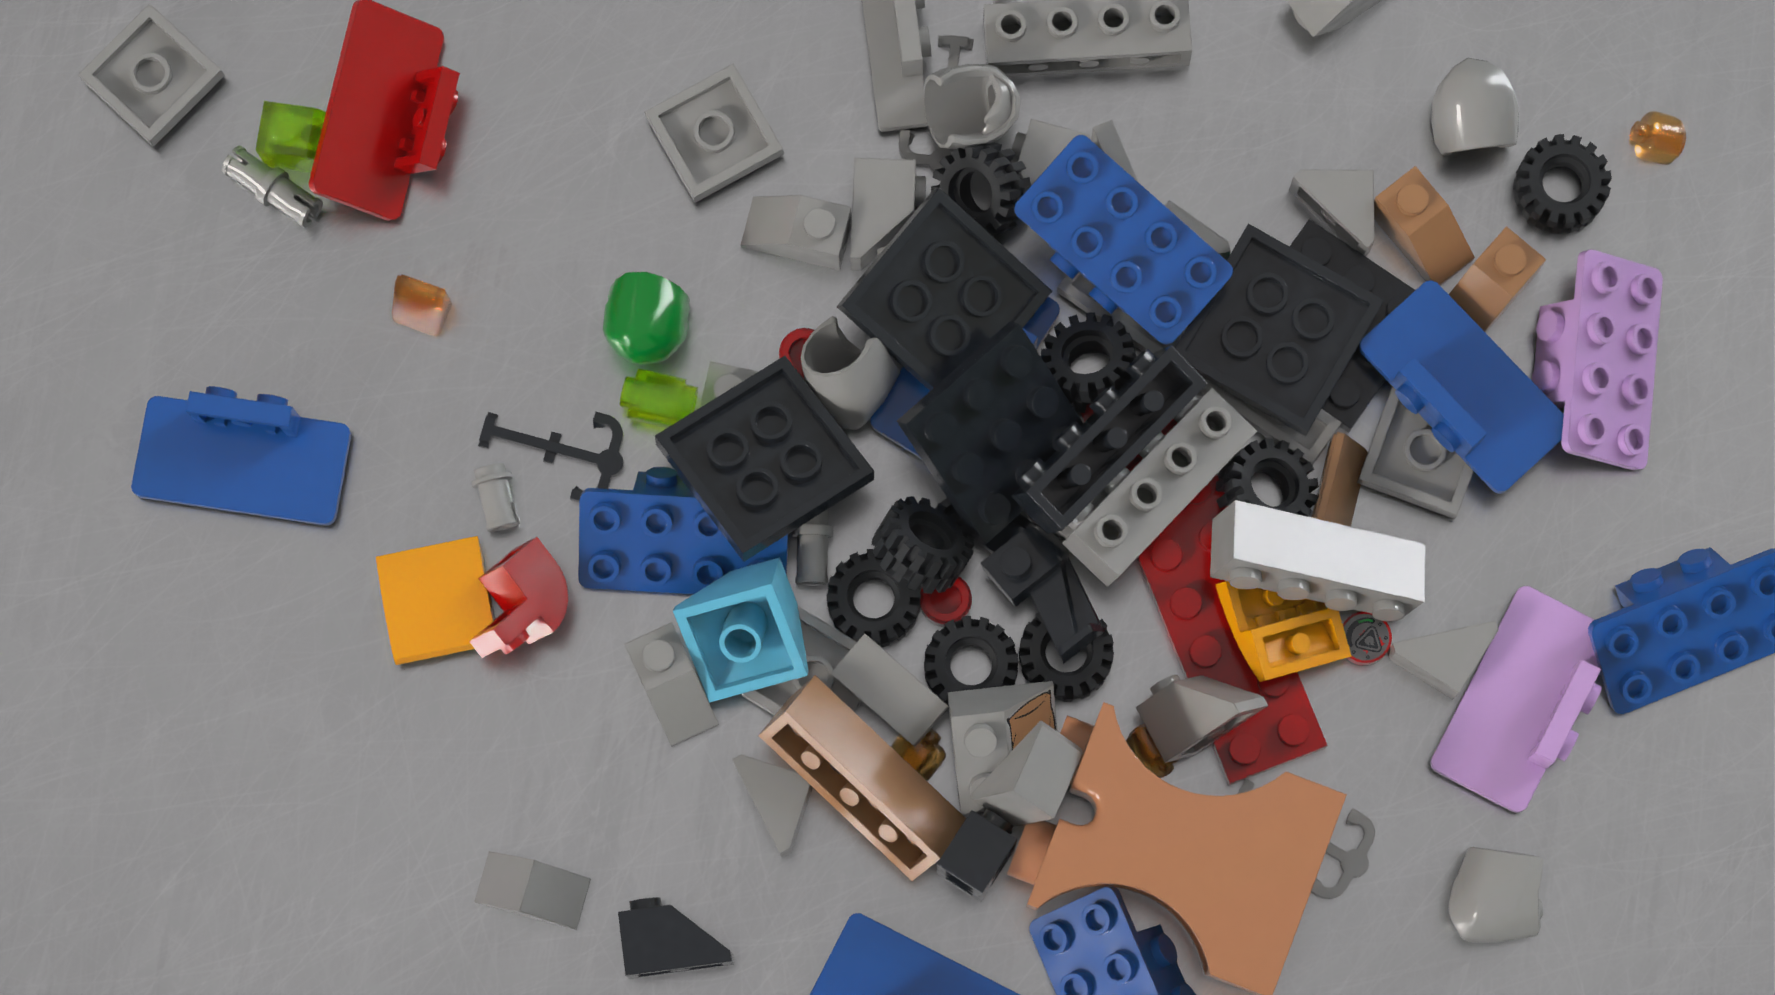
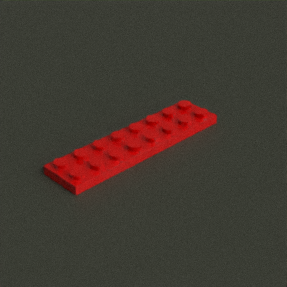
[1078,404,1328,786]

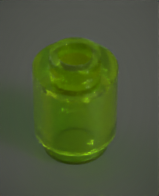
[620,368,699,428]

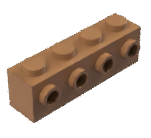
[758,675,966,881]

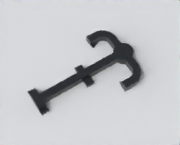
[478,412,624,502]

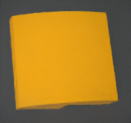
[376,536,494,665]
[1215,581,1351,682]

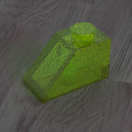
[255,101,326,173]

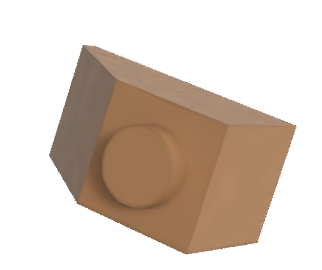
[1374,166,1475,286]
[1449,226,1546,333]

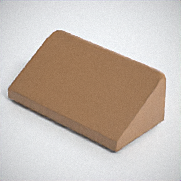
[1311,432,1368,527]

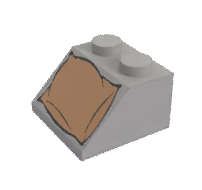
[947,681,1058,814]

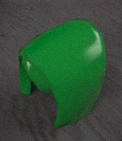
[603,272,690,365]

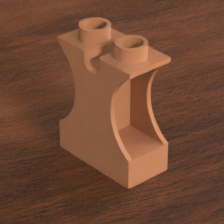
[1007,702,1347,995]

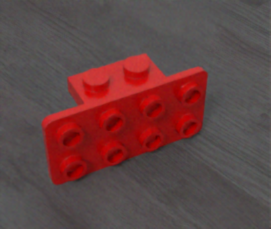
[309,0,460,221]

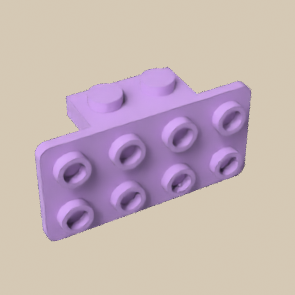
[1532,249,1663,470]
[1430,586,1602,813]

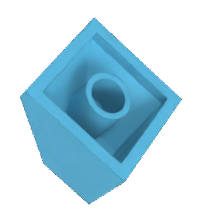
[673,557,809,703]

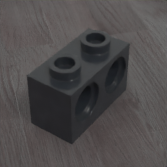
[937,809,1017,902]

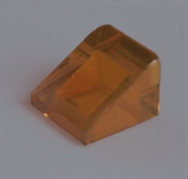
[392,274,452,336]

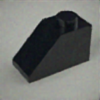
[618,897,734,979]

